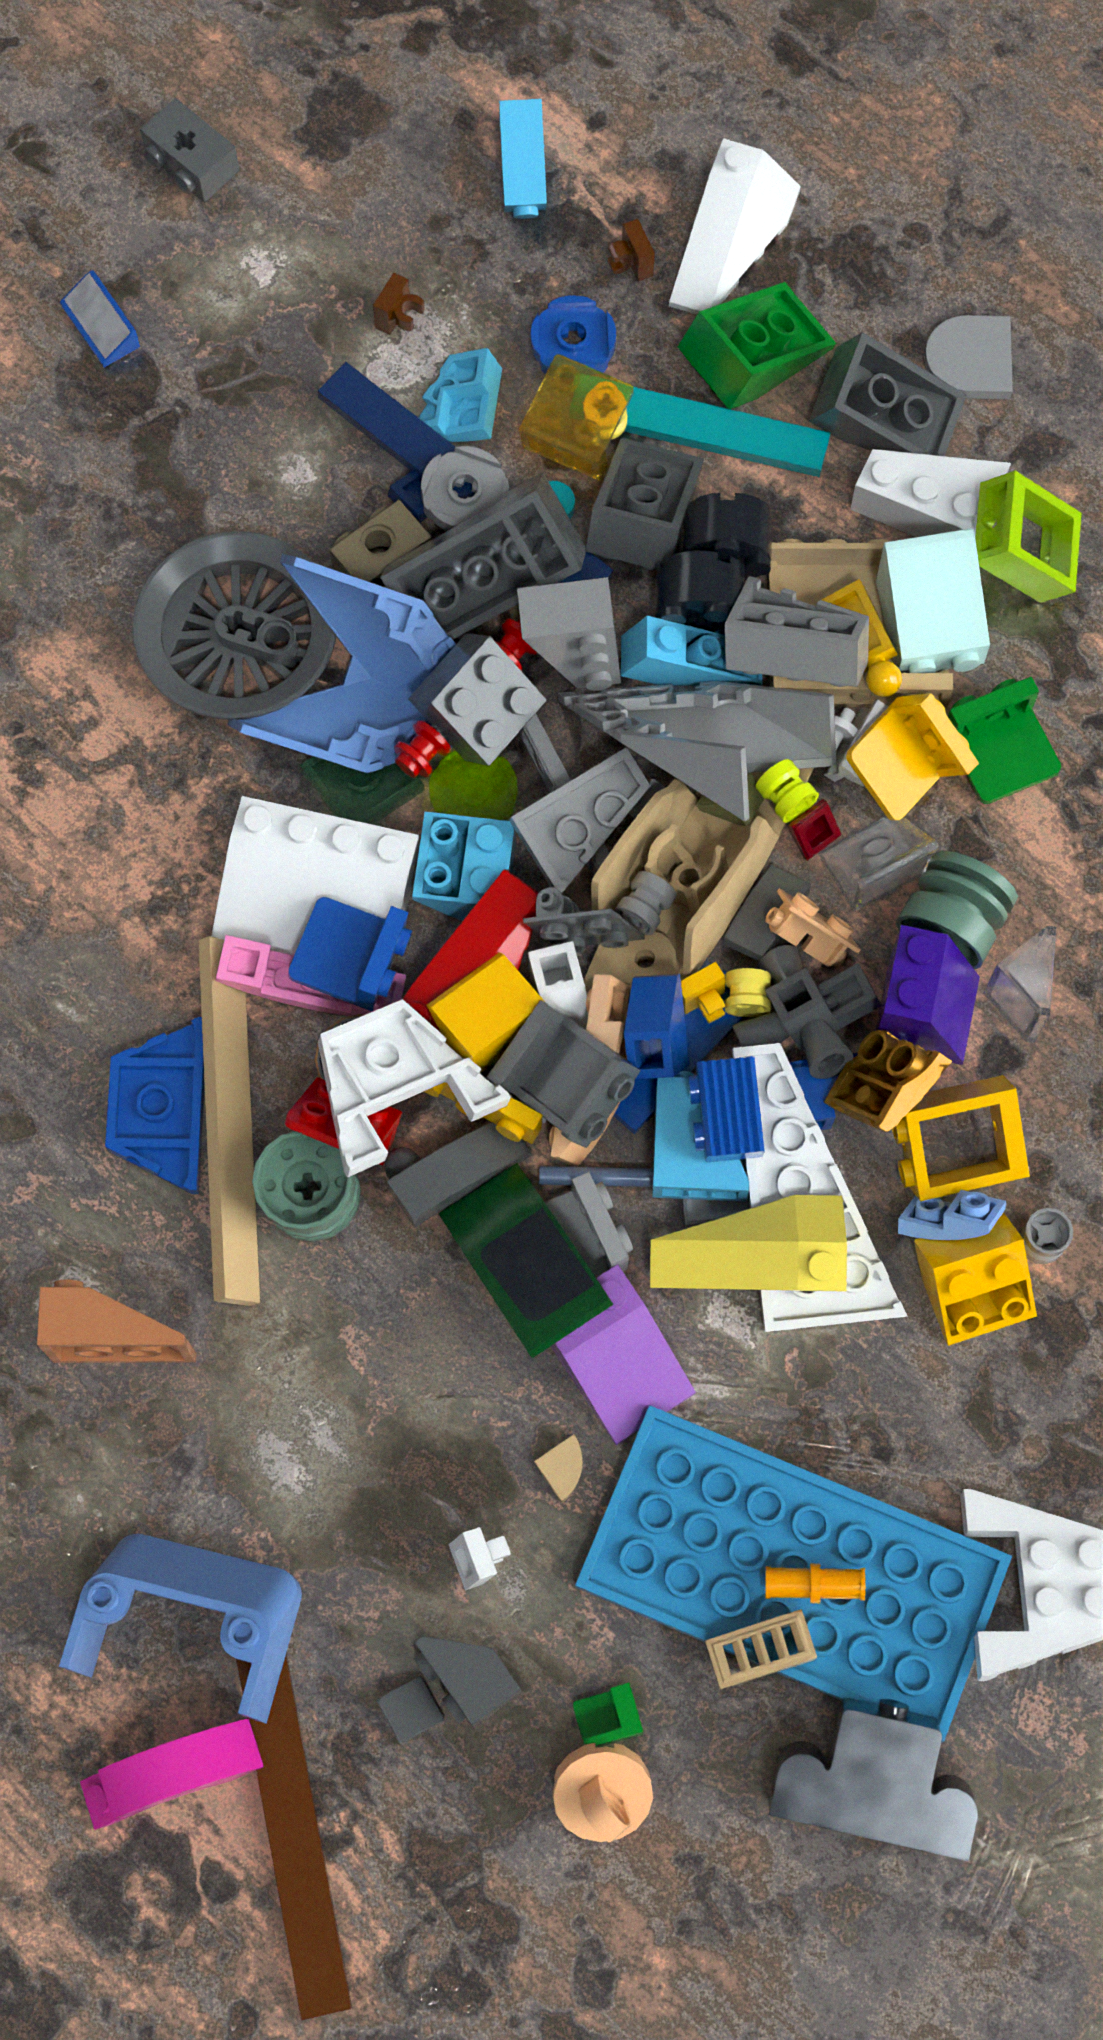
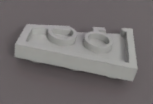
[509,747,651,893]

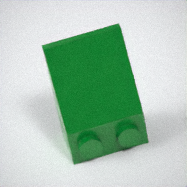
[678,282,837,410]

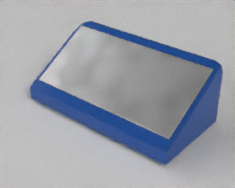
[60,270,140,367]

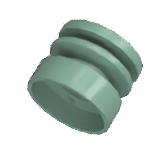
[896,851,1018,969]
[252,1131,362,1242]

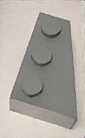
[725,576,869,687]
[517,577,621,691]

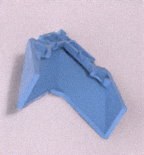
[227,553,456,773]

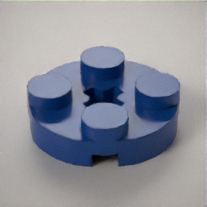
[531,295,616,380]

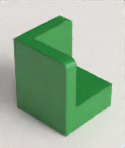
[573,1683,644,1748]

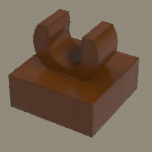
[607,219,655,282]
[373,273,425,335]

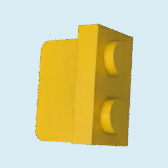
[846,693,979,821]

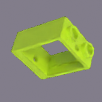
[975,470,1082,603]

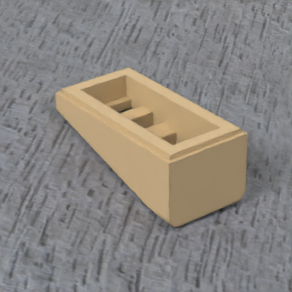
[705,1609,817,1690]

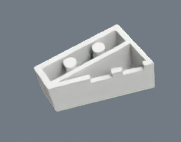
[850,449,1011,537]

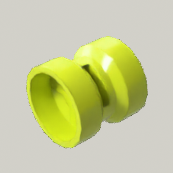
[756,759,819,823]

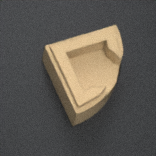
[534,1434,583,1503]

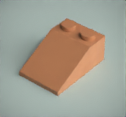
[37,1280,196,1363]

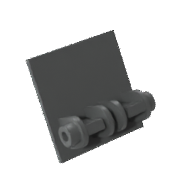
[523,887,645,953]

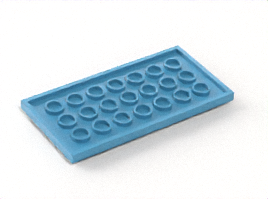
[575,1405,1012,1743]

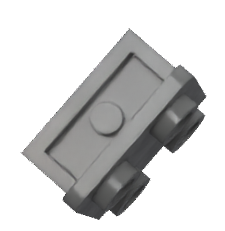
[545,1172,633,1278]

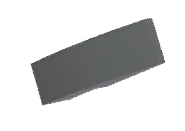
[387,1122,532,1228]

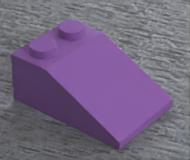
[550,1264,696,1446]

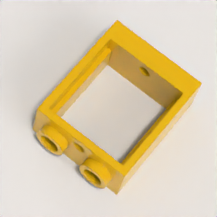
[892,1075,1030,1201]

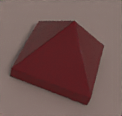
[788,799,842,861]

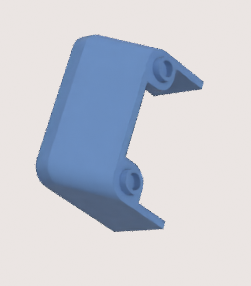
[59,1534,302,1724]

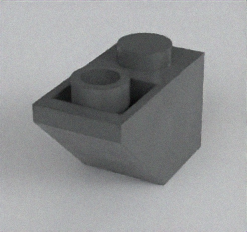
[414,1636,522,1728]

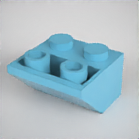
[412,811,516,921]

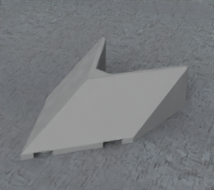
[557,681,837,821]

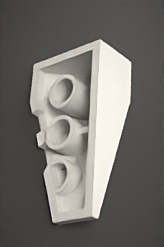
[669,138,800,315]

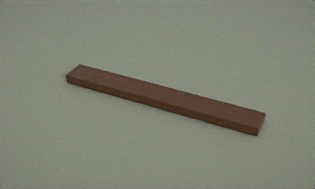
[236,1652,353,2020]

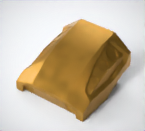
[824,1030,951,1132]

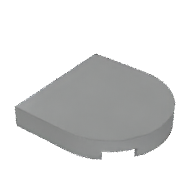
[924,315,1013,399]

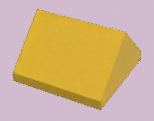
[426,952,545,1073]

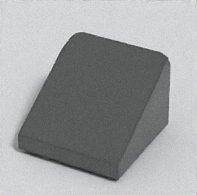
[376,1676,445,1746]

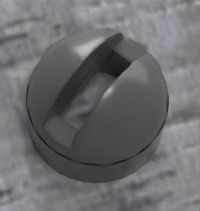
[384,1147,421,1179]

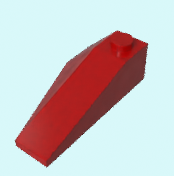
[403,869,538,1044]

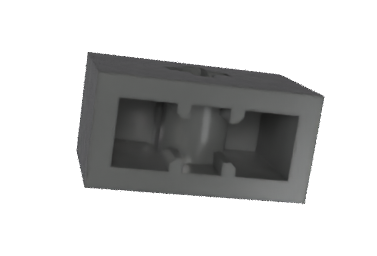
[140,97,240,203]

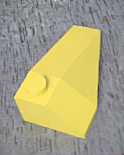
[650,1195,847,1292]

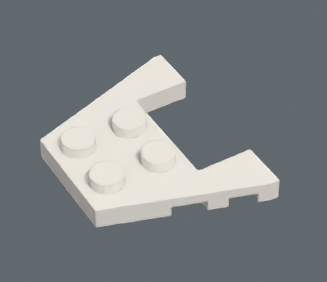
[318,999,511,1178]
[960,1489,1103,1681]

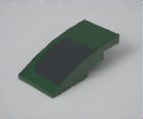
[439,1163,614,1358]

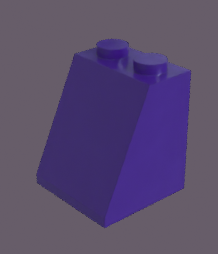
[875,925,980,1065]

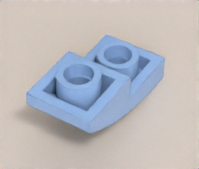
[898,1190,1006,1240]

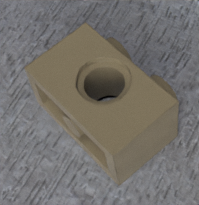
[329,500,432,588]

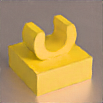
[681,962,725,1024]

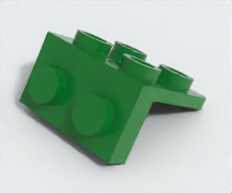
[948,676,1061,804]

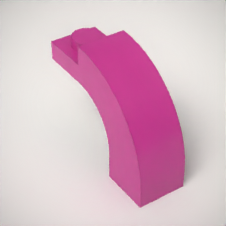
[80,1718,264,1830]

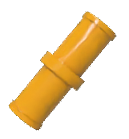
[766,1563,866,1604]

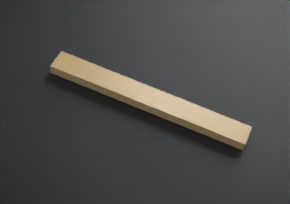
[199,936,260,1306]

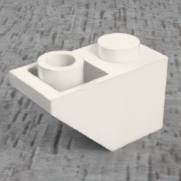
[528,941,588,1029]

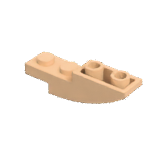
[549,974,630,1166]

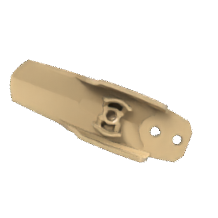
[584,768,814,1023]

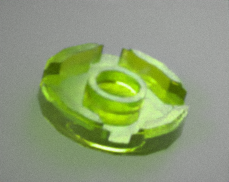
[429,751,518,821]

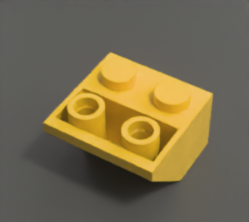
[914,1212,1037,1346]

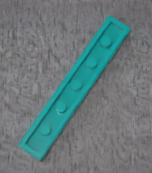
[569,375,831,477]

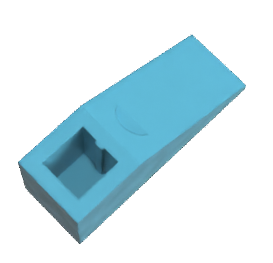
[621,616,763,686]

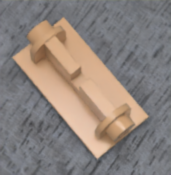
[765,888,861,967]

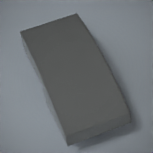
[723,865,811,961]

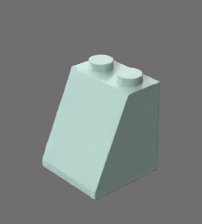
[876,528,990,673]

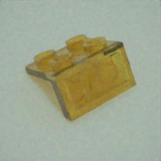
[519,354,634,481]

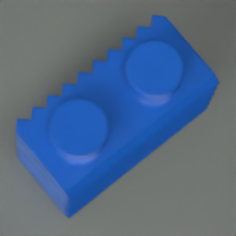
[688,1056,765,1163]

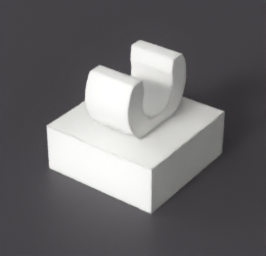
[448,1527,511,1590]

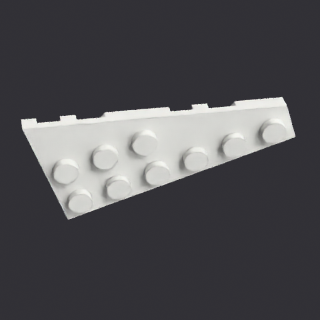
[732,1043,908,1332]

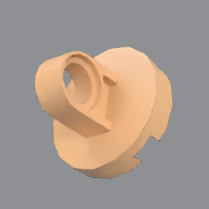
[552,1743,653,1842]

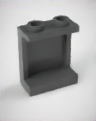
[487,1000,641,1148]

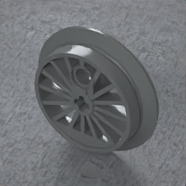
[132,531,336,720]

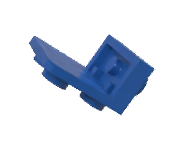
[288,897,413,1011]

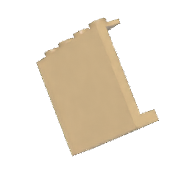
[768,539,953,708]

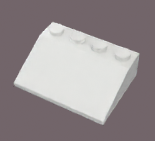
[211,796,420,970]

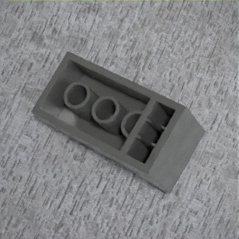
[380,472,586,640]

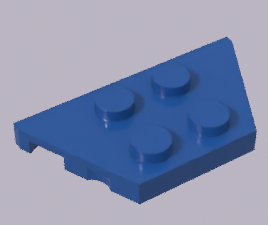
[105,1017,205,1194]

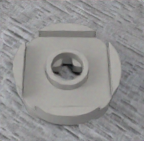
[421,446,509,531]

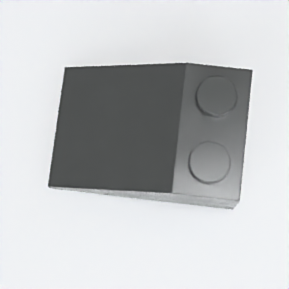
[809,332,966,456]
[586,438,704,570]

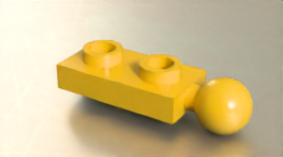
[822,579,902,697]

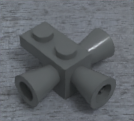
[732,945,882,1079]

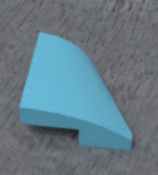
[418,348,502,442]

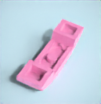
[215,935,406,1016]

